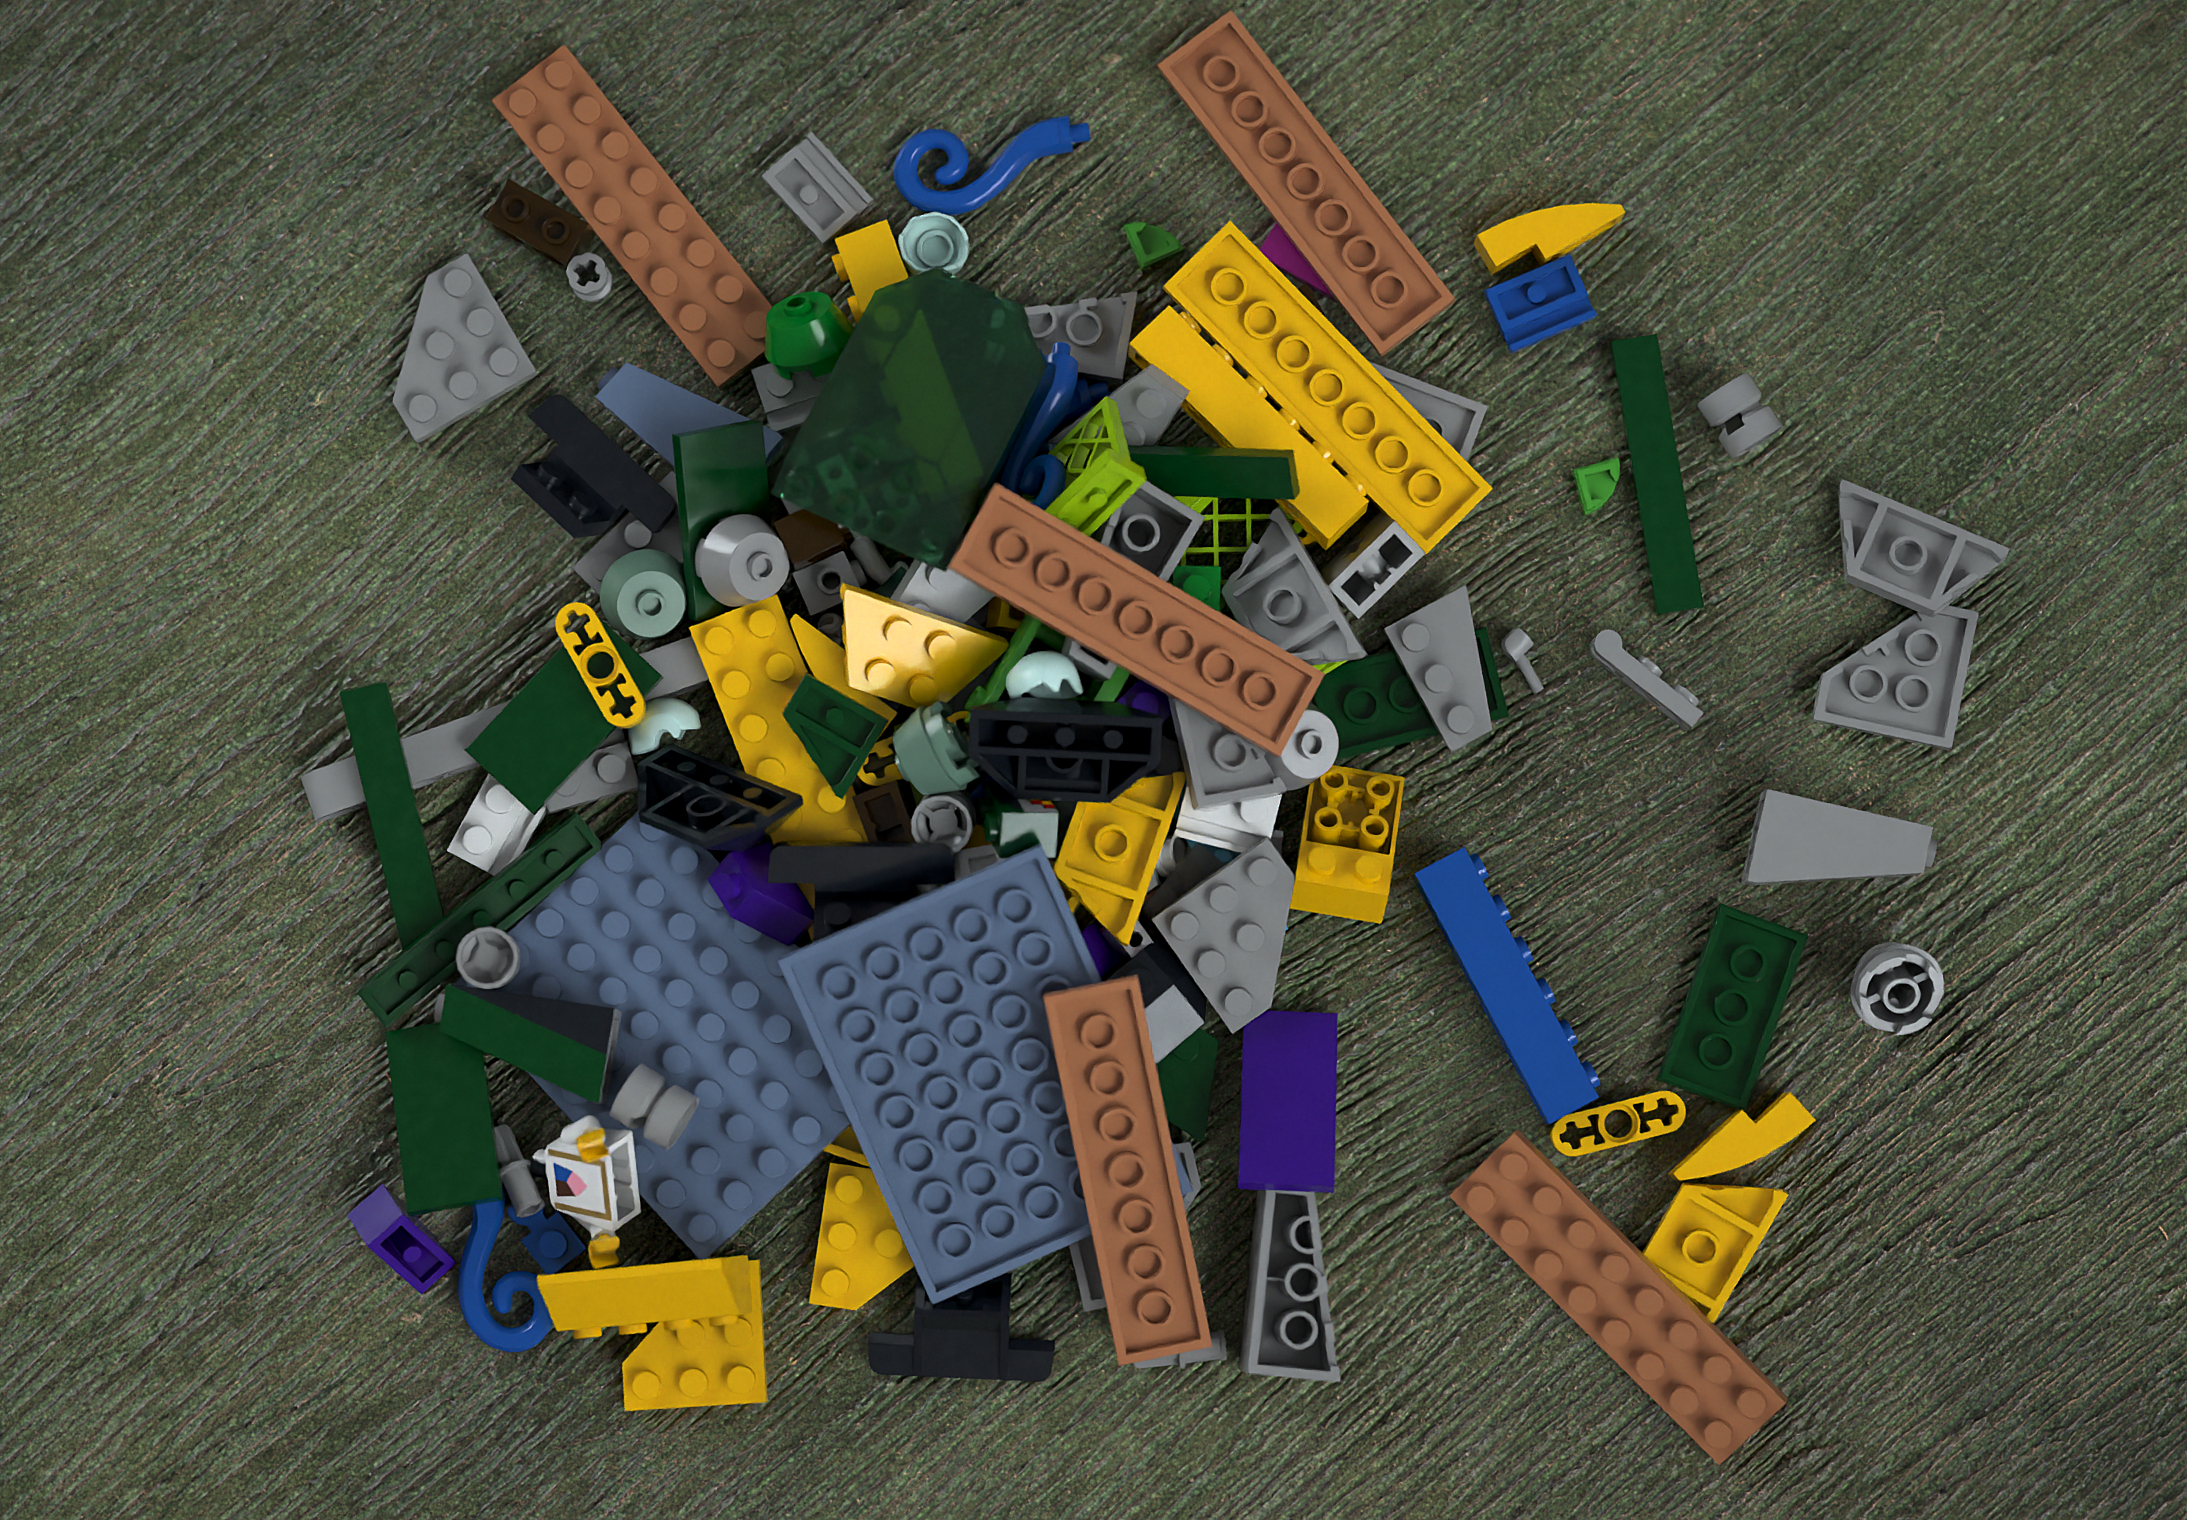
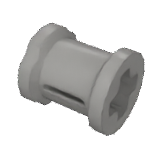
[566,252,613,302]

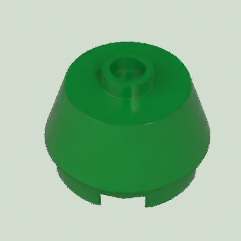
[765,292,855,380]

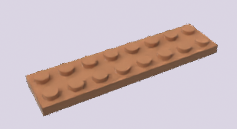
[1157,10,1455,358]
[491,44,772,390]
[947,483,1325,757]
[1043,975,1212,1366]
[1449,1129,1788,1465]

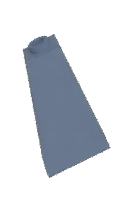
[596,362,786,469]

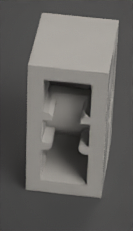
[1320,512,1425,619]

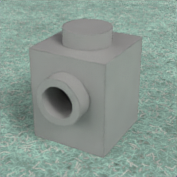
[792,551,868,621]

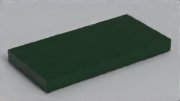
[672,419,772,621]
[465,618,664,815]
[1311,626,1509,762]
[1656,903,1809,1112]
[385,1022,504,1216]

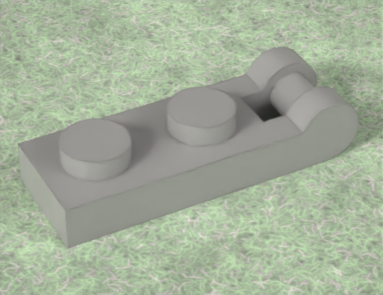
[1590,630,1704,732]

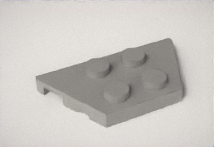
[1837,479,2010,617]
[1220,507,1368,665]

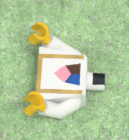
[531,1116,641,1269]

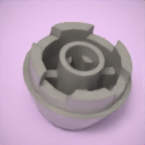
[695,514,789,607]
[1263,702,1339,790]
[1851,942,1944,1035]

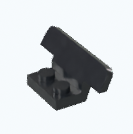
[511,395,677,539]
[768,841,956,943]
[868,1272,1055,1382]

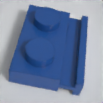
[1484,254,1597,355]

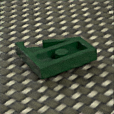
[782,672,888,799]
[1156,1028,1219,1143]

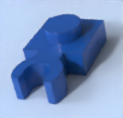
[507,1195,588,1275]

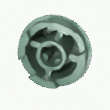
[600,549,688,640]
[893,701,979,795]

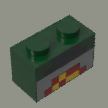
[975,781,1059,858]

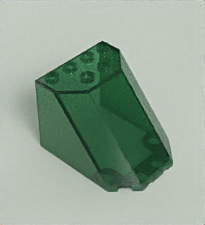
[771,266,1048,572]

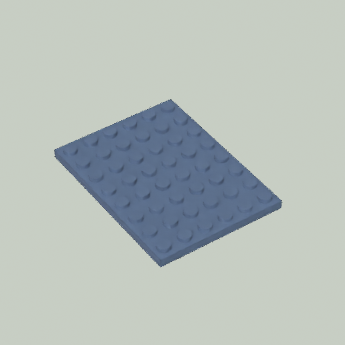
[453,812,851,1260]
[778,843,1194,1304]

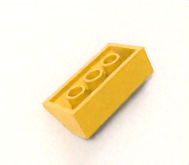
[537,1255,753,1339]

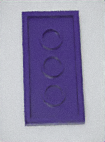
[1238,1010,1338,1193]

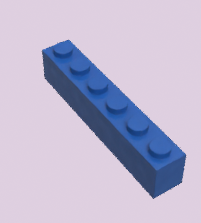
[1412,847,1601,1124]

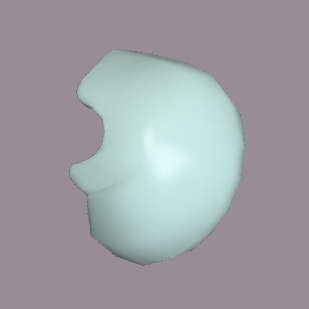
[898,212,970,283]
[1006,651,1083,699]
[628,697,701,755]

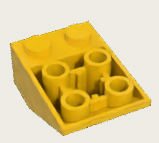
[1290,765,1405,924]

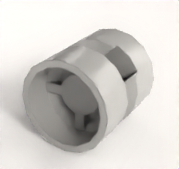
[1697,372,1783,460]
[911,790,977,853]
[456,927,521,990]
[610,1064,699,1150]

